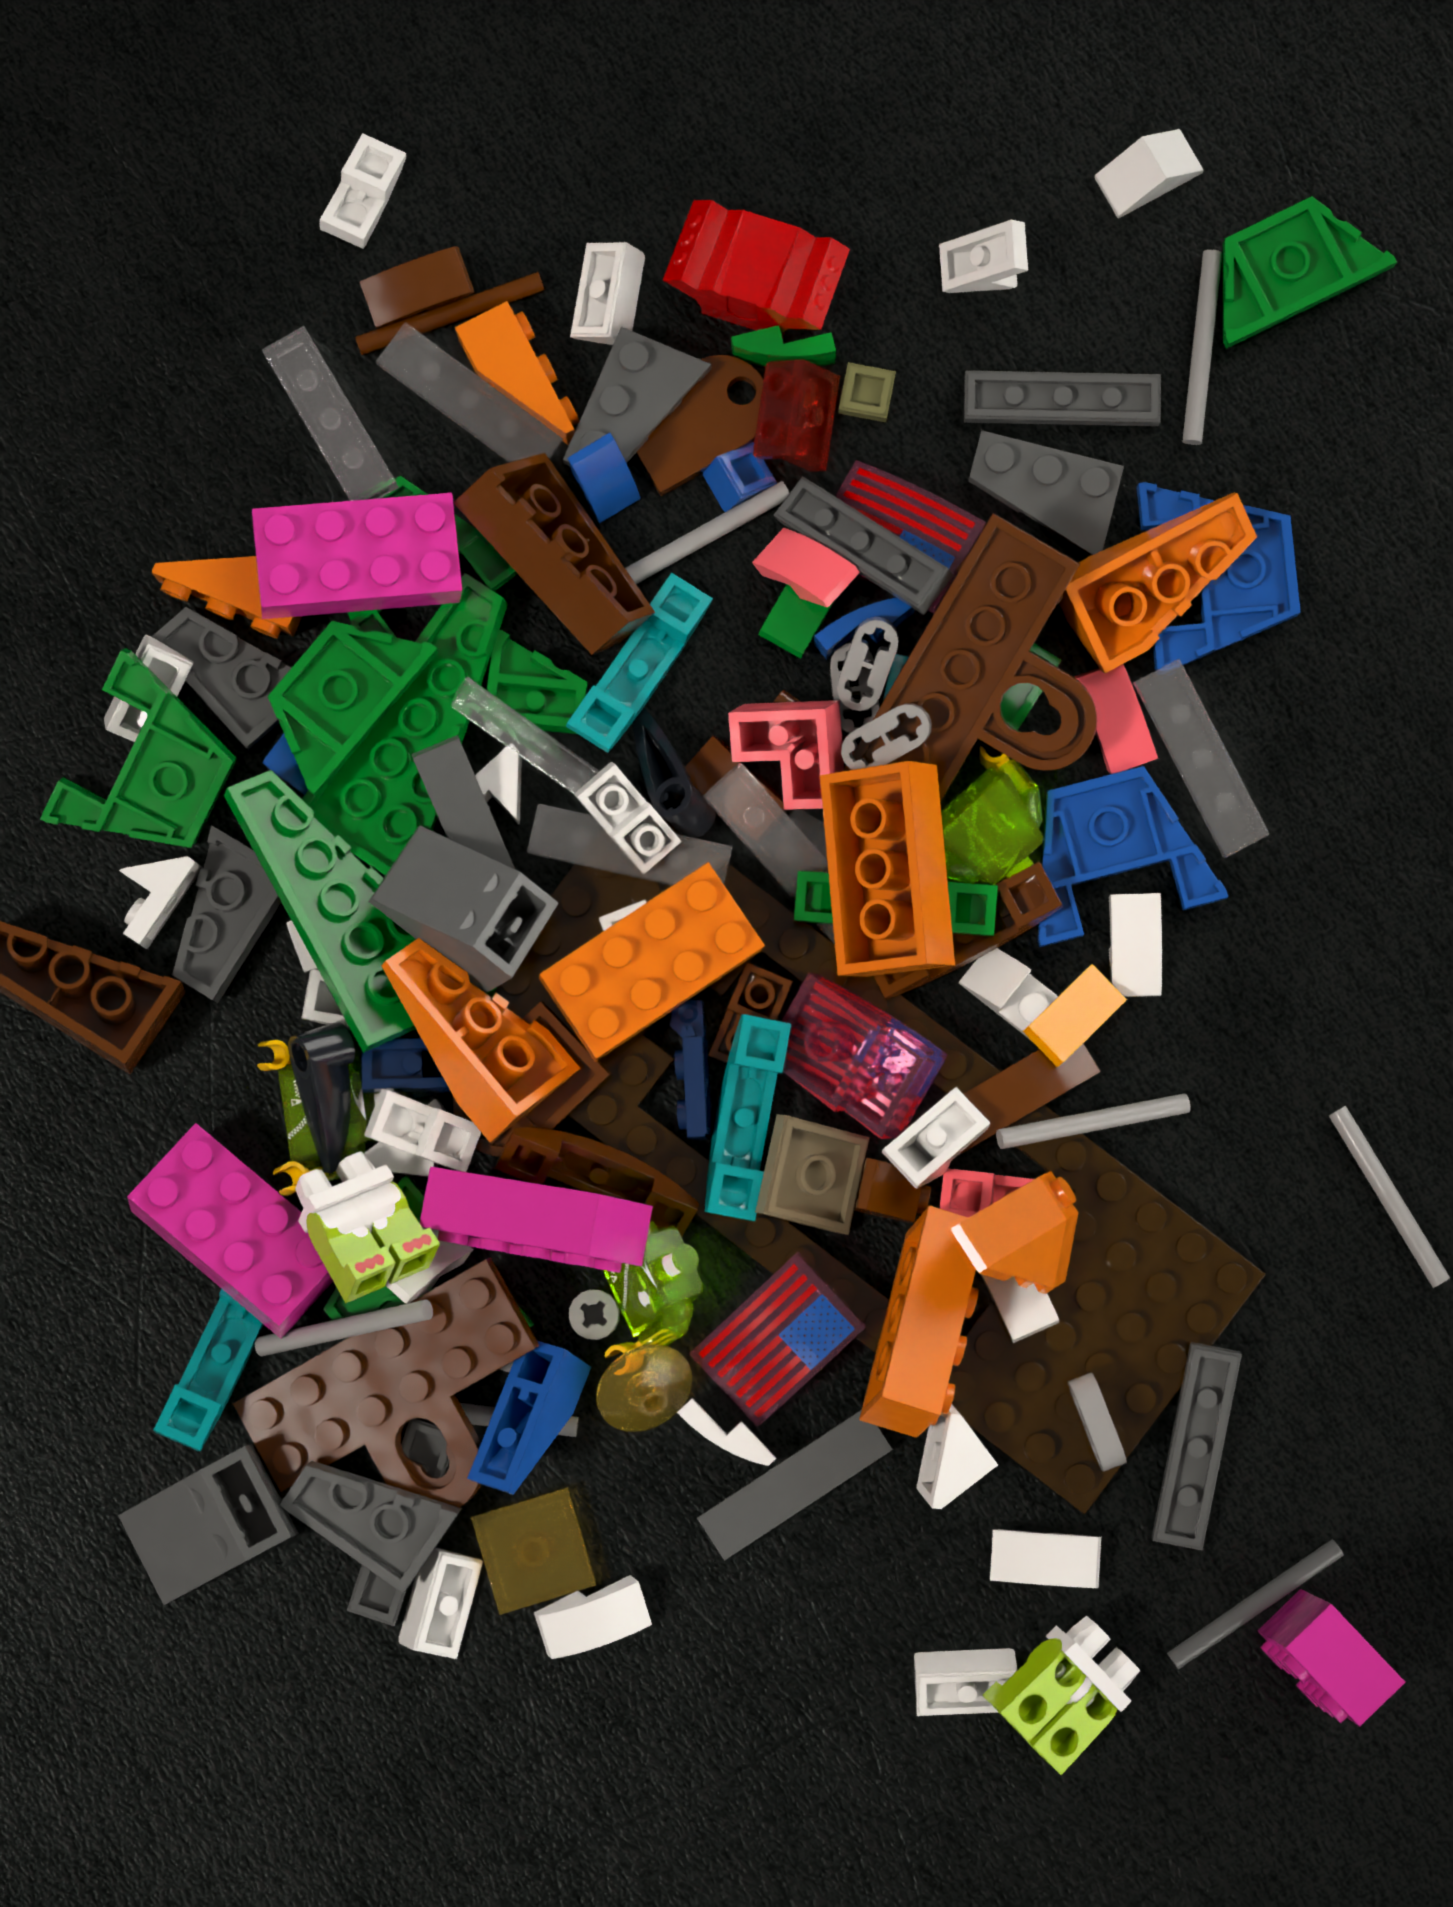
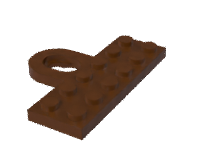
[843,513,1097,803]
[233,1257,540,1508]

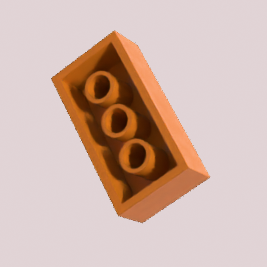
[820,761,955,977]
[539,862,765,1062]
[859,1206,979,1438]

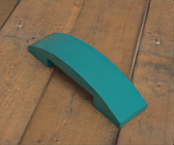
[566,573,713,753]
[705,1014,791,1221]
[154,1288,264,1452]

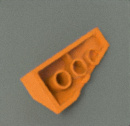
[1059,492,1257,673]
[381,938,580,1143]
[951,1171,1078,1294]

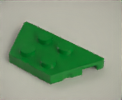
[1223,196,1397,349]
[268,621,439,797]

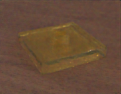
[471,1487,597,1615]

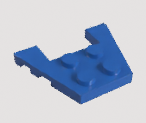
[1137,482,1300,675]
[1038,766,1228,948]

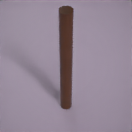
[355,272,545,355]

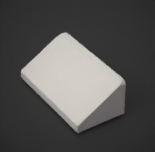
[570,242,645,345]
[104,635,193,742]
[399,1547,483,1659]
[914,1648,1017,1716]

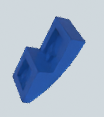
[567,433,641,523]
[814,598,915,659]

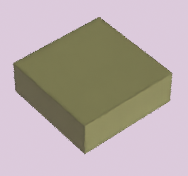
[838,362,896,422]

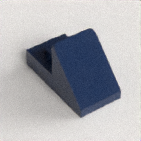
[361,1038,450,1098]

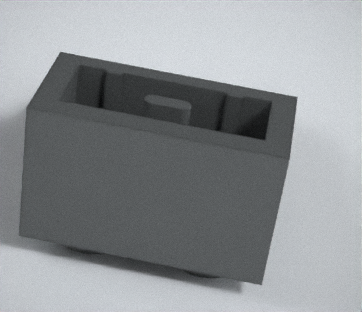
[368,826,559,993]
[118,1444,299,1605]

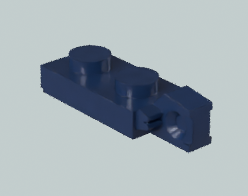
[670,1000,713,1140]

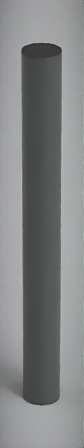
[1167,1539,1344,1670]

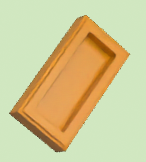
[1023,964,1127,1067]

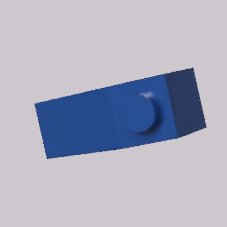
[467,1341,591,1495]

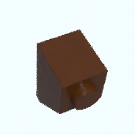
[854,1158,931,1223]

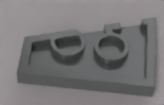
[563,327,712,466]
[969,430,1124,557]
[152,607,291,751]
[172,825,281,1003]
[279,1460,462,1593]

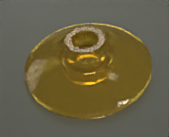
[596,1344,693,1432]

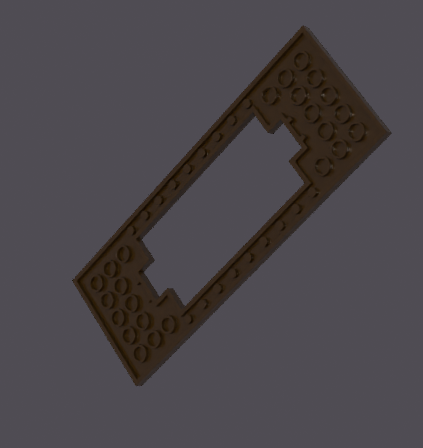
[491,801,1266,1514]

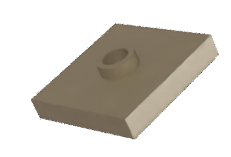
[755,1114,870,1235]

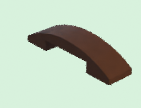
[874,862,1063,999]
[903,1043,1100,1157]
[495,1127,699,1243]

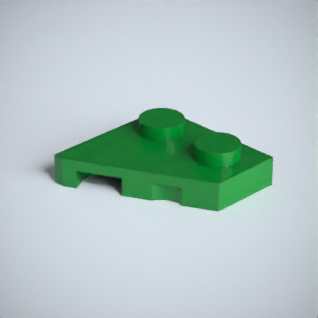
[483,630,588,734]

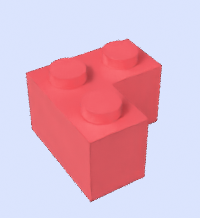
[728,700,844,810]

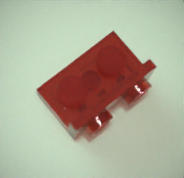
[753,359,840,472]

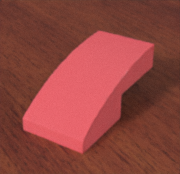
[752,528,860,608]
[1075,664,1158,774]
[940,1168,1034,1218]

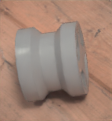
[569,1290,620,1340]

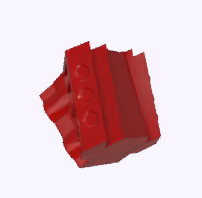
[663,200,850,339]

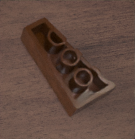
[453,452,655,655]
[0,921,185,1074]

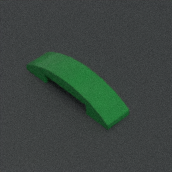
[794,871,998,936]

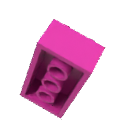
[252,493,462,619]
[127,1123,333,1339]
[420,1166,653,1273]
[1257,1589,1405,1726]

